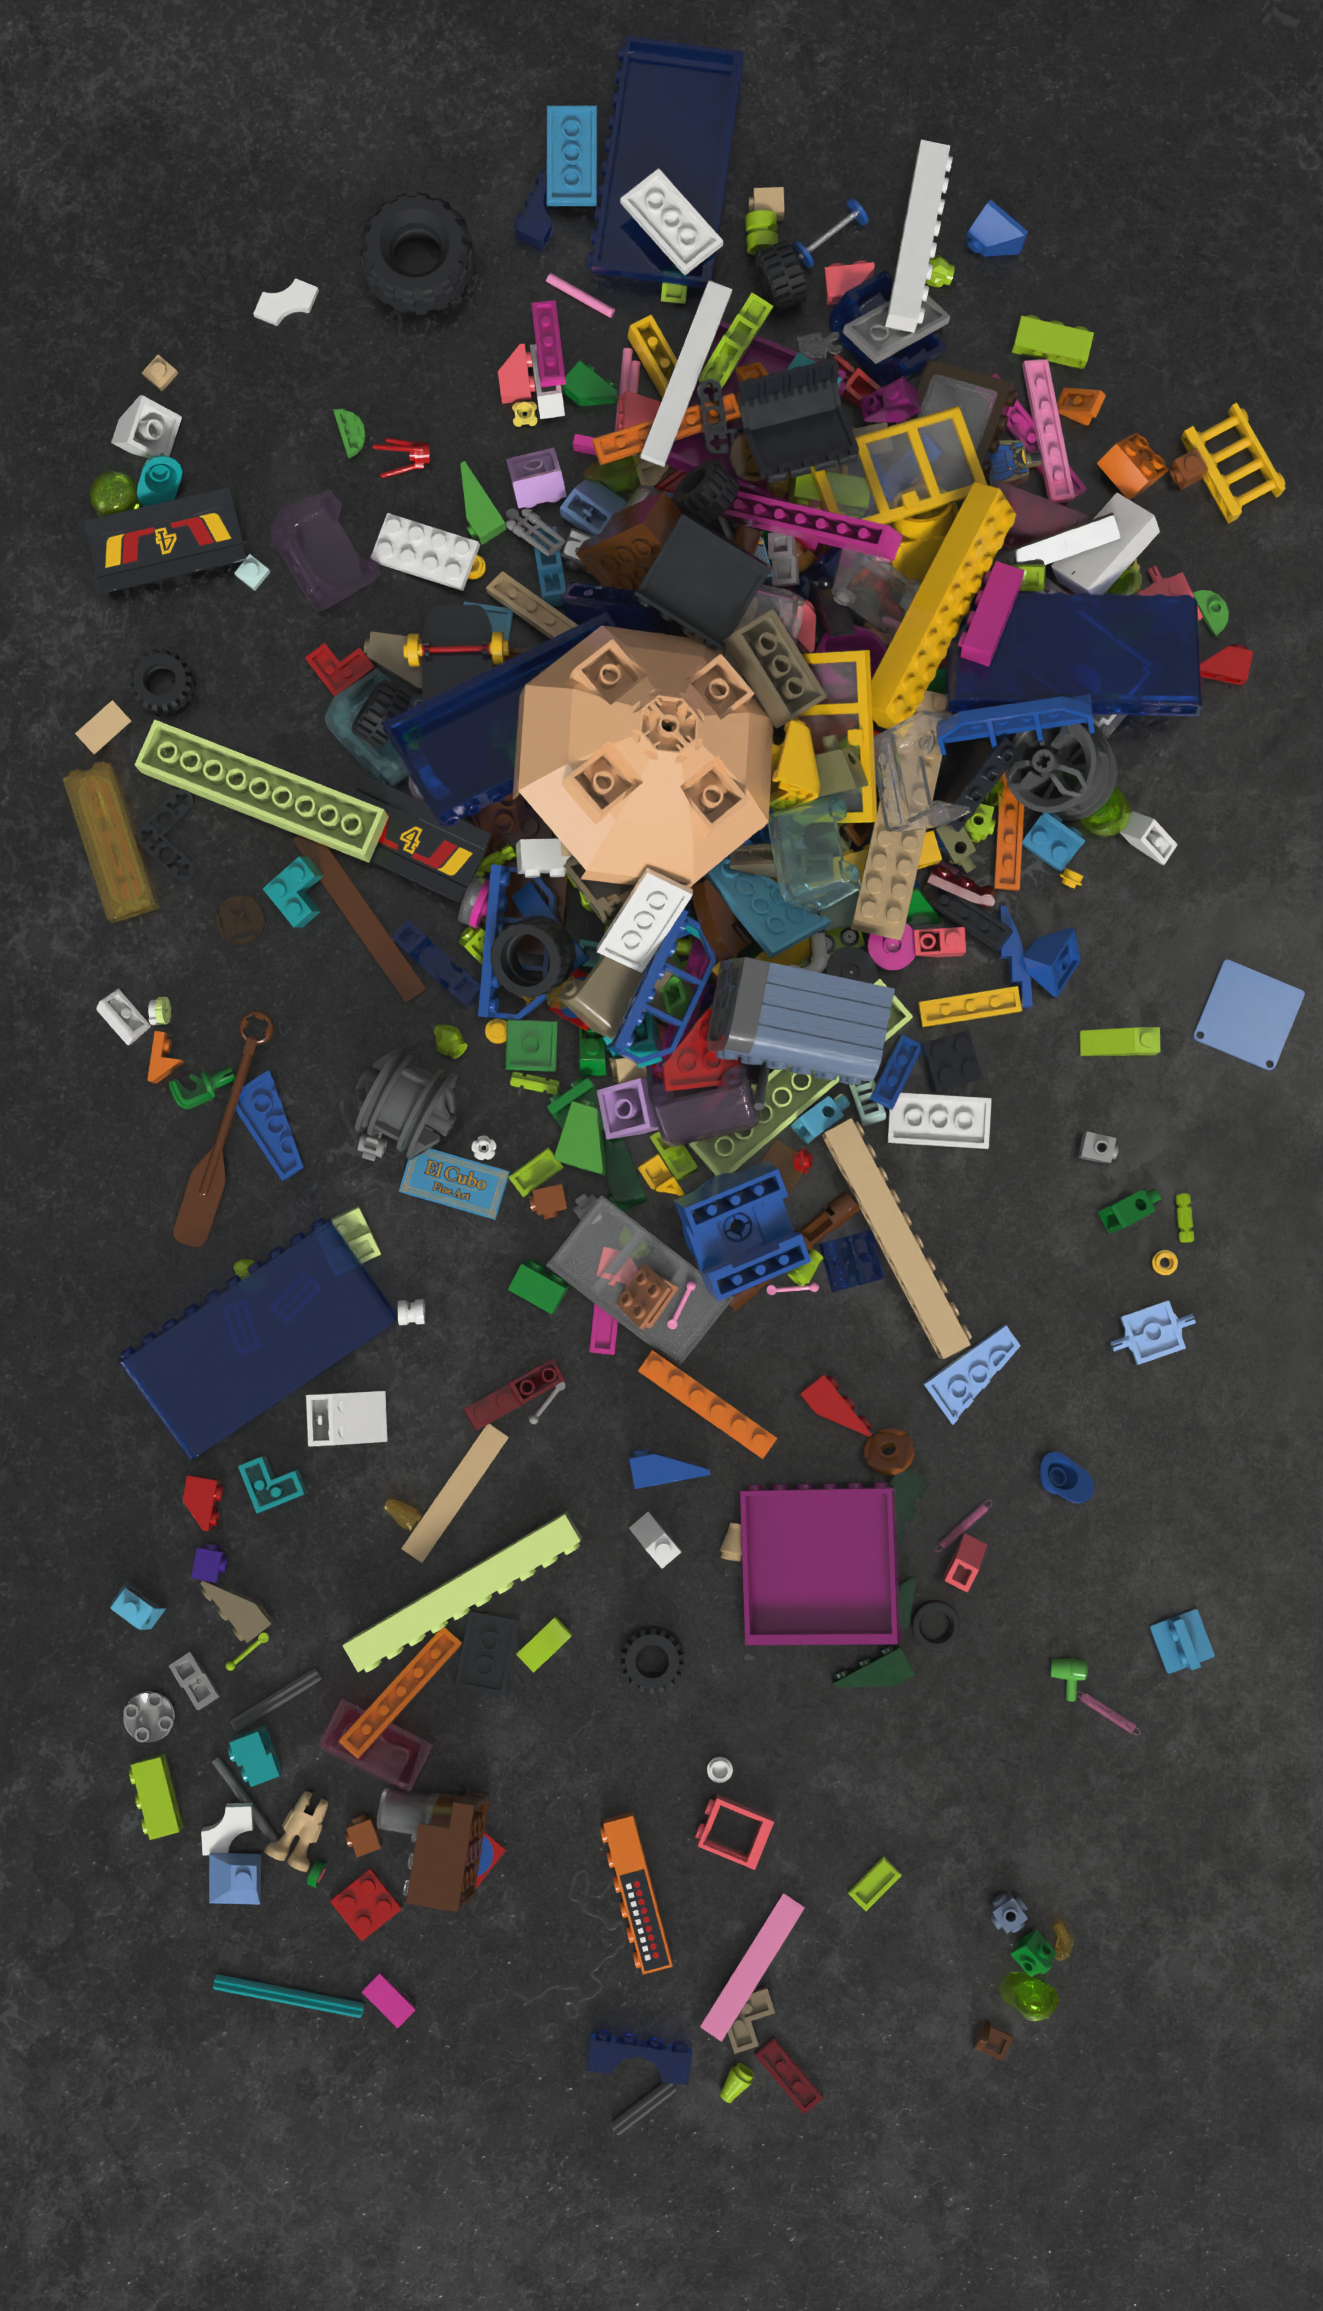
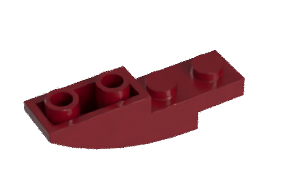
[463,1358,565,1432]

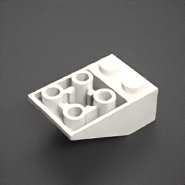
[306,1391,388,1446]

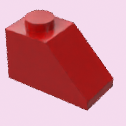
[1194,644,1253,686]

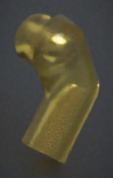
[1052,1920,1074,1961]

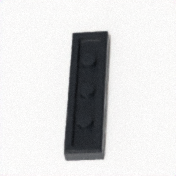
[921,883,1013,952]

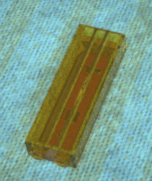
[62,761,160,924]

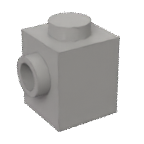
[1078,1132,1119,1164]

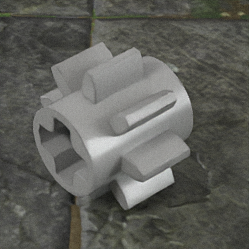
[357,1131,387,1161]
[573,1193,604,1224]

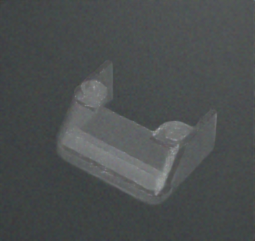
[874,710,971,832]

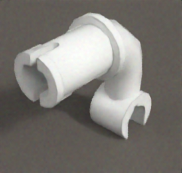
[788,933,830,973]

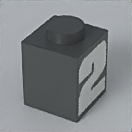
[561,528,594,571]

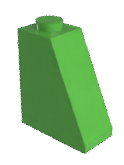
[554,1099,607,1176]

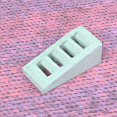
[849,1079,886,1126]

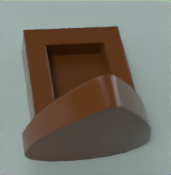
[973,2020,1013,2061]

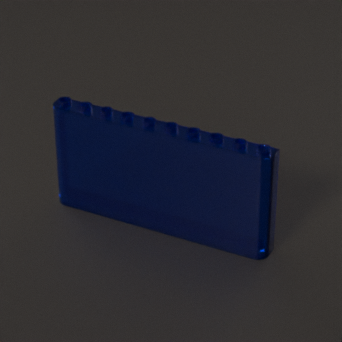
[588,36,744,289]
[945,592,1202,716]
[381,611,617,827]
[118,1217,398,1460]

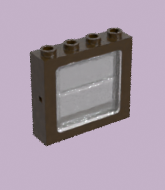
[894,359,1017,483]

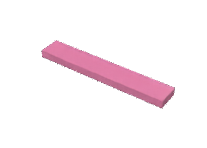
[1022,359,1075,504]
[700,1893,805,2042]

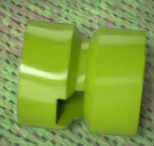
[745,210,778,256]

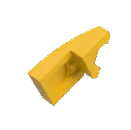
[637,1153,685,1196]

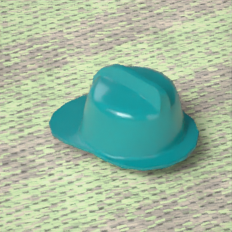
[137,453,182,507]

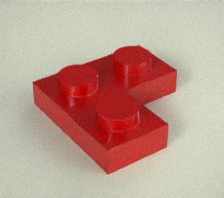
[305,643,375,699]

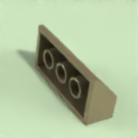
[722,609,827,729]

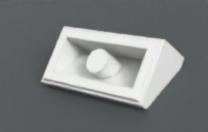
[96,988,151,1045]

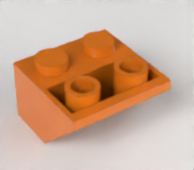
[1097,433,1169,500]

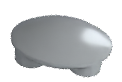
[123,1691,175,1743]

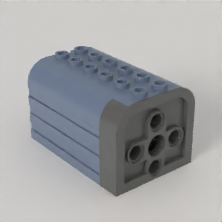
[707,957,895,1085]

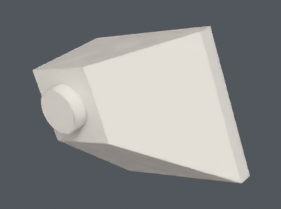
[111,395,182,459]

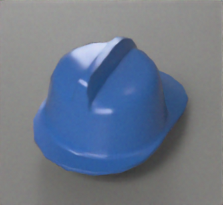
[1039,1452,1095,1503]

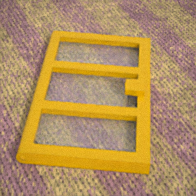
[811,406,987,524]
[792,650,877,825]

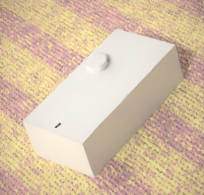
[1051,493,1160,605]

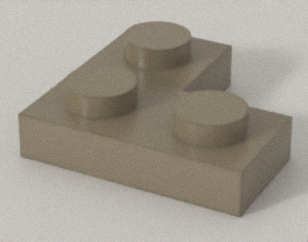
[728,1986,775,2054]

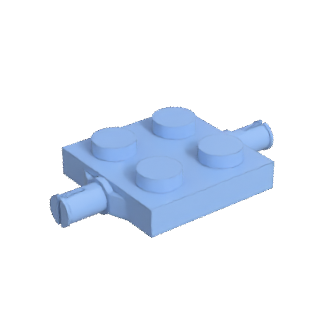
[1111,1300,1196,1365]

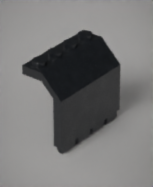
[737,358,859,484]

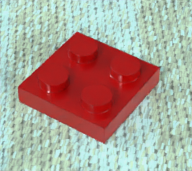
[330,1867,403,1942]

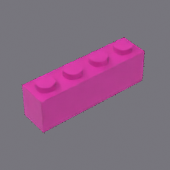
[958,561,1025,667]

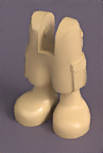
[264,1791,328,1872]

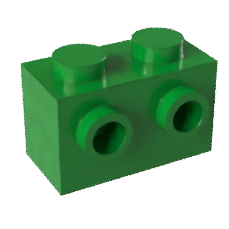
[508,1259,570,1314]

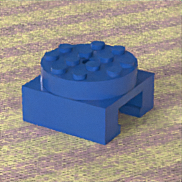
[674,1161,811,1301]

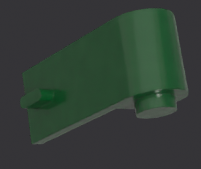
[603,1136,647,1210]

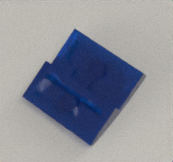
[819,1230,884,1292]

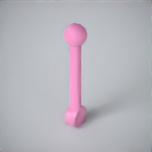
[667,1281,696,1329]
[767,1282,819,1295]

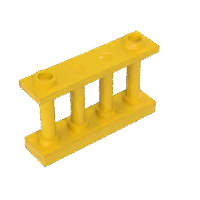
[1180,403,1286,524]

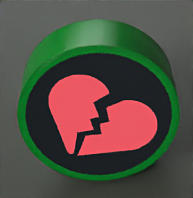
[307,1860,327,1888]

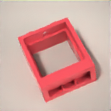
[695,1794,774,1870]

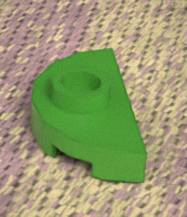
[333,408,366,459]
[1192,590,1229,638]

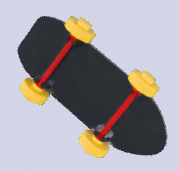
[403,605,510,793]

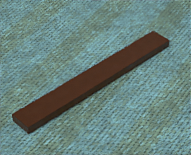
[293,835,427,1004]

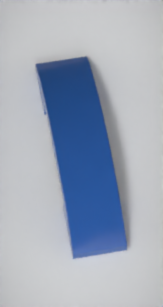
[511,881,590,975]

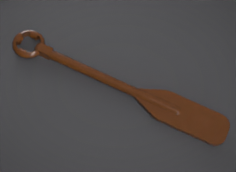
[173,1010,274,1247]

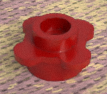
[794,1148,813,1173]

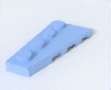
[923,1324,1020,1425]

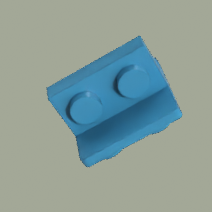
[1150,1609,1215,1674]

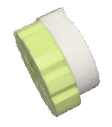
[148,997,171,1025]

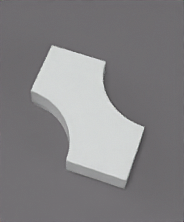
[253,278,319,326]
[201,1803,254,1855]

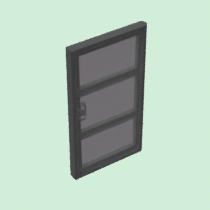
[546,1194,734,1367]

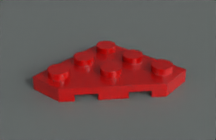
[662,1009,741,1091]

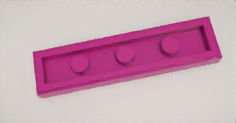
[531,300,566,387]

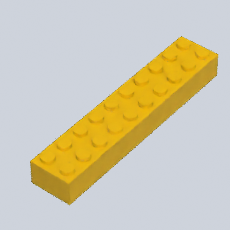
[871,482,1017,734]

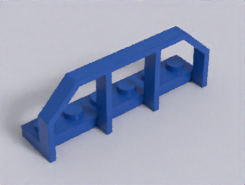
[936,694,1095,755]
[478,864,557,1020]
[606,909,717,1064]

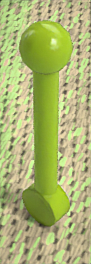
[226,1632,269,1671]

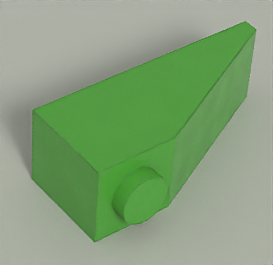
[460,461,506,545]

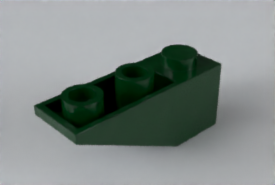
[832,1644,915,1687]

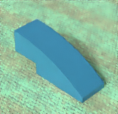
[532,526,568,607]

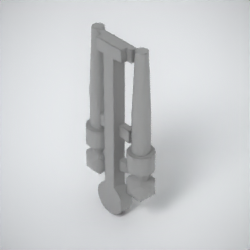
[506,508,566,557]

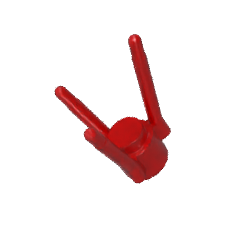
[372,438,430,478]

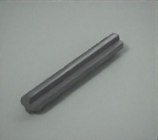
[231,1668,322,1731]

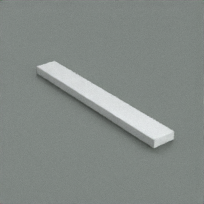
[641,281,732,467]

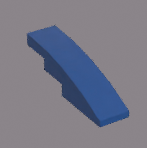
[998,906,1033,1009]

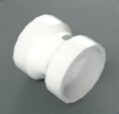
[398,1299,425,1325]

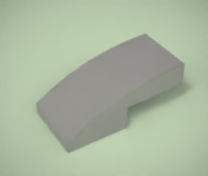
[768,532,799,588]
[169,1652,220,1710]

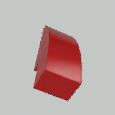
[831,353,881,409]

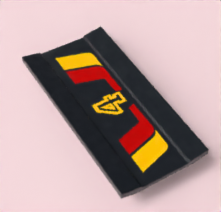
[84,487,247,594]
[353,773,492,903]

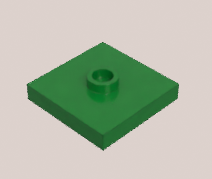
[505,1019,558,1072]

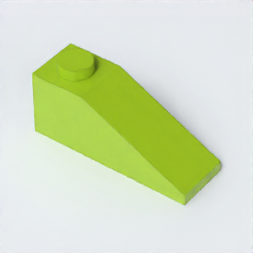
[1080,1027,1160,1056]

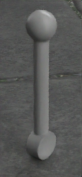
[529,1381,565,1424]

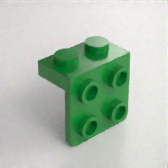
[547,1077,605,1132]

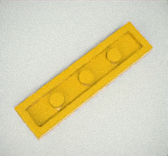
[918,986,1022,1028]

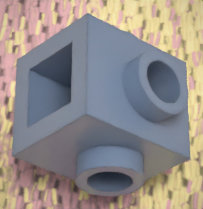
[989,1891,1028,1934]

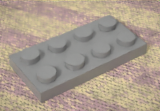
[843,295,950,364]

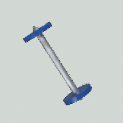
[792,198,868,268]

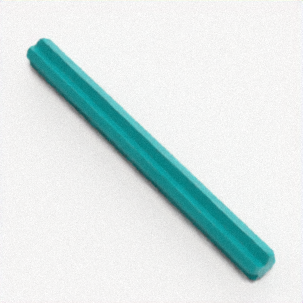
[213,1974,364,2018]

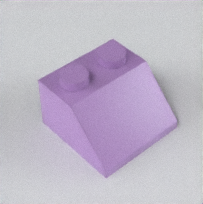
[506,448,567,509]
[597,1078,664,1139]

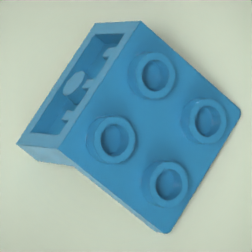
[1022,813,1085,873]

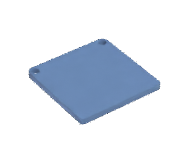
[1193,959,1305,1070]

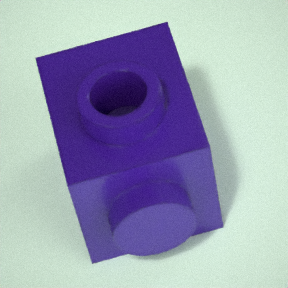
[191,1542,228,1583]

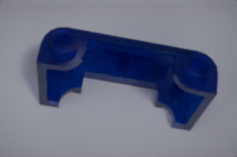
[829,270,947,388]

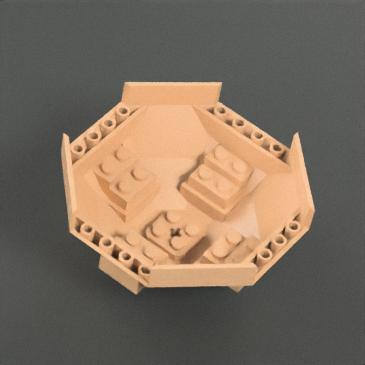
[513,626,773,888]

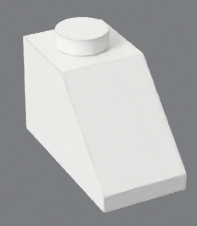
[1119,811,1178,865]
[629,1512,681,1569]

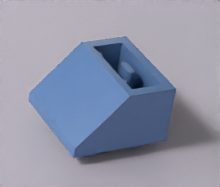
[560,476,630,536]

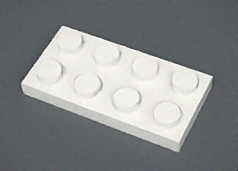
[620,168,723,276]
[370,513,480,591]
[597,868,693,973]
[887,1093,991,1149]

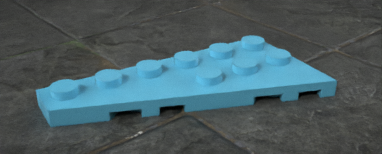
[703,854,831,959]

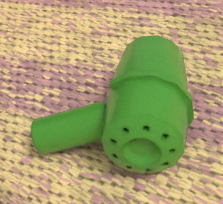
[1051,1657,1088,1702]

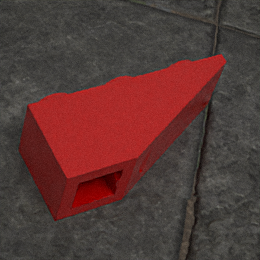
[799,1374,872,1437]

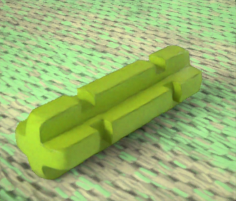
[474,845,517,878]
[510,1072,560,1095]
[1176,1193,1194,1243]

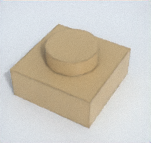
[142,355,178,391]

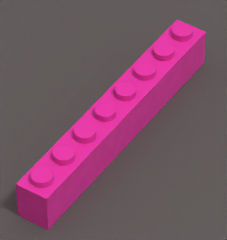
[721,491,903,560]

